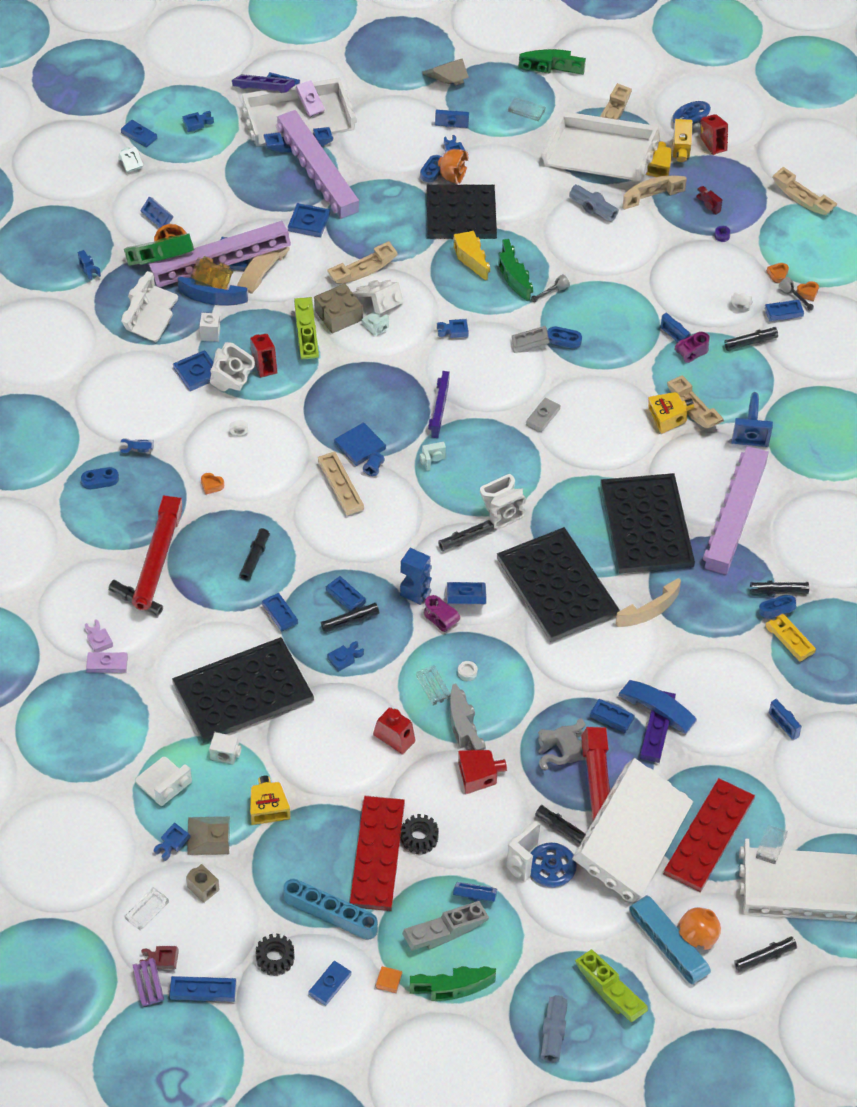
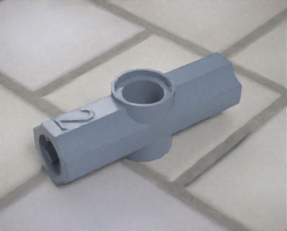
[569,184,619,222]
[541,995,568,1063]

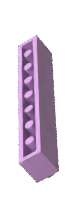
[276,110,359,219]
[149,221,291,287]
[703,446,769,575]

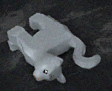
[538,718,586,771]

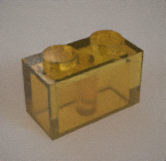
[190,256,233,290]

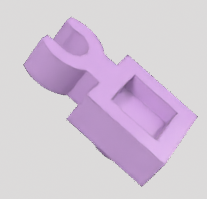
[85,619,113,652]

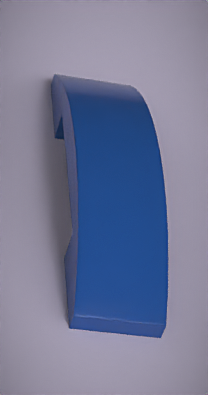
[263,127,333,153]
[178,276,248,306]
[618,680,697,734]

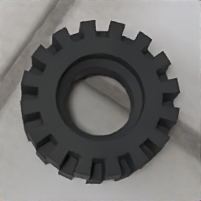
[401,814,439,854]
[256,933,295,976]

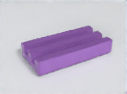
[133,958,164,1007]

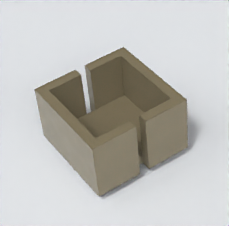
[314,283,363,334]

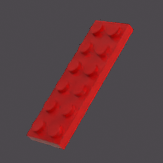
[663,778,755,892]
[350,796,405,911]

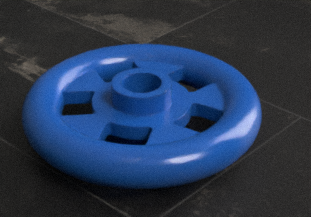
[672,101,711,125]
[530,842,577,887]

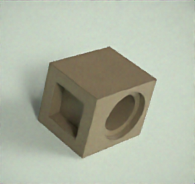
[186,864,220,903]

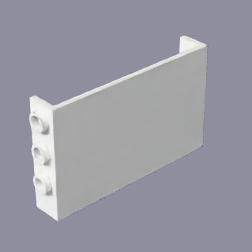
[242,77,357,147]
[541,111,660,181]
[572,758,693,903]
[739,839,857,922]

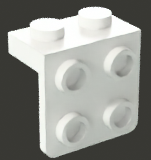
[128,271,178,310]
[352,280,404,314]
[121,291,173,342]
[136,757,192,807]
[506,821,540,882]

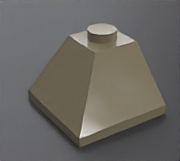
[422,58,469,85]
[187,816,230,855]

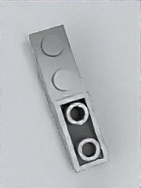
[450,683,486,750]
[402,901,489,951]

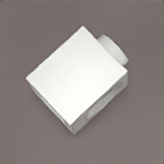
[200,313,221,342]
[209,732,242,765]

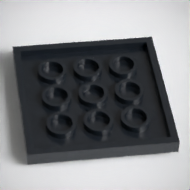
[426,184,497,239]

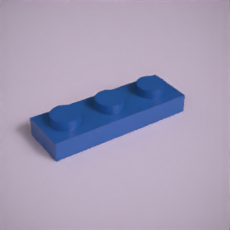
[170,976,237,1002]

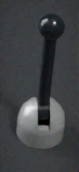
[531,274,570,302]
[779,277,814,311]

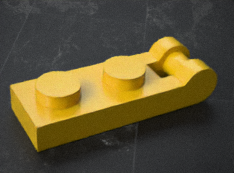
[766,614,816,662]

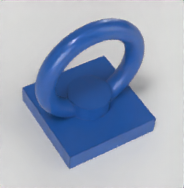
[731,392,773,447]

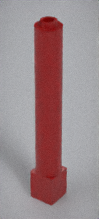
[132,495,182,610]
[581,727,610,821]

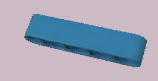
[283,879,378,940]
[629,895,711,984]

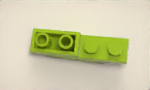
[294,297,319,359]
[575,949,648,1023]

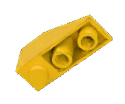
[453,231,490,281]

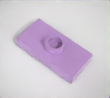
[295,80,325,117]
[86,652,128,673]

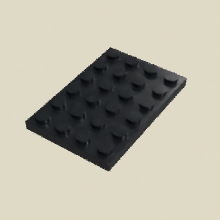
[600,473,695,574]
[497,527,620,642]
[172,637,314,743]

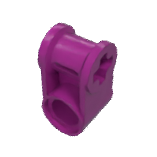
[674,332,710,363]
[424,595,460,632]

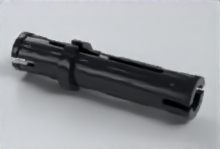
[724,327,779,351]
[438,520,494,551]
[239,528,270,581]
[108,579,163,616]
[750,580,809,596]
[321,602,380,633]
[535,805,586,844]
[734,936,797,973]

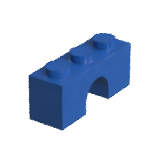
[400,547,432,605]

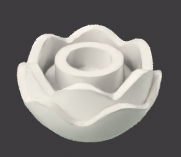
[731,292,753,309]

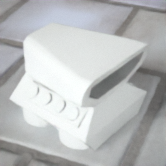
[210,342,255,392]
[480,474,526,530]

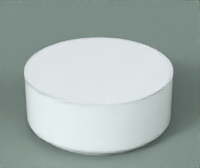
[229,420,248,436]
[458,661,478,681]

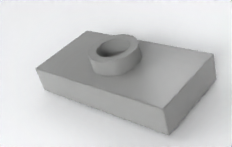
[511,326,550,353]
[526,398,561,433]

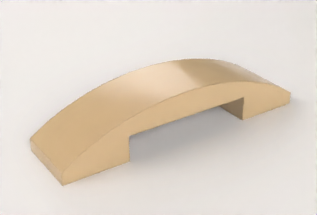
[600,83,632,120]
[772,167,837,215]
[622,176,687,210]
[327,241,398,283]
[237,247,290,294]
[667,375,724,428]
[616,578,681,627]

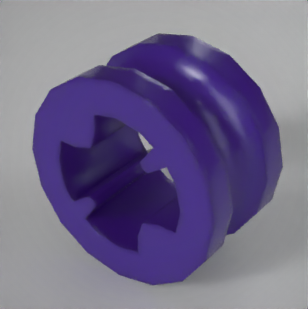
[715,226,730,242]

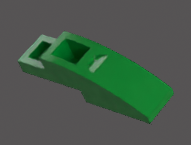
[518,49,586,75]
[124,233,194,266]
[498,239,533,301]
[410,966,496,1001]

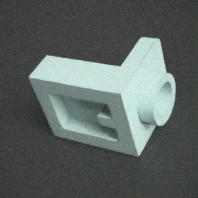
[118,147,143,173]
[362,311,389,336]
[420,442,446,471]

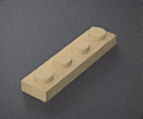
[318,451,364,515]

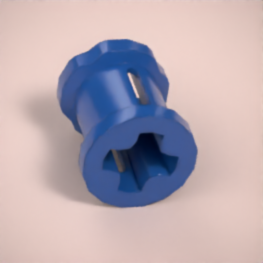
[363,451,385,476]

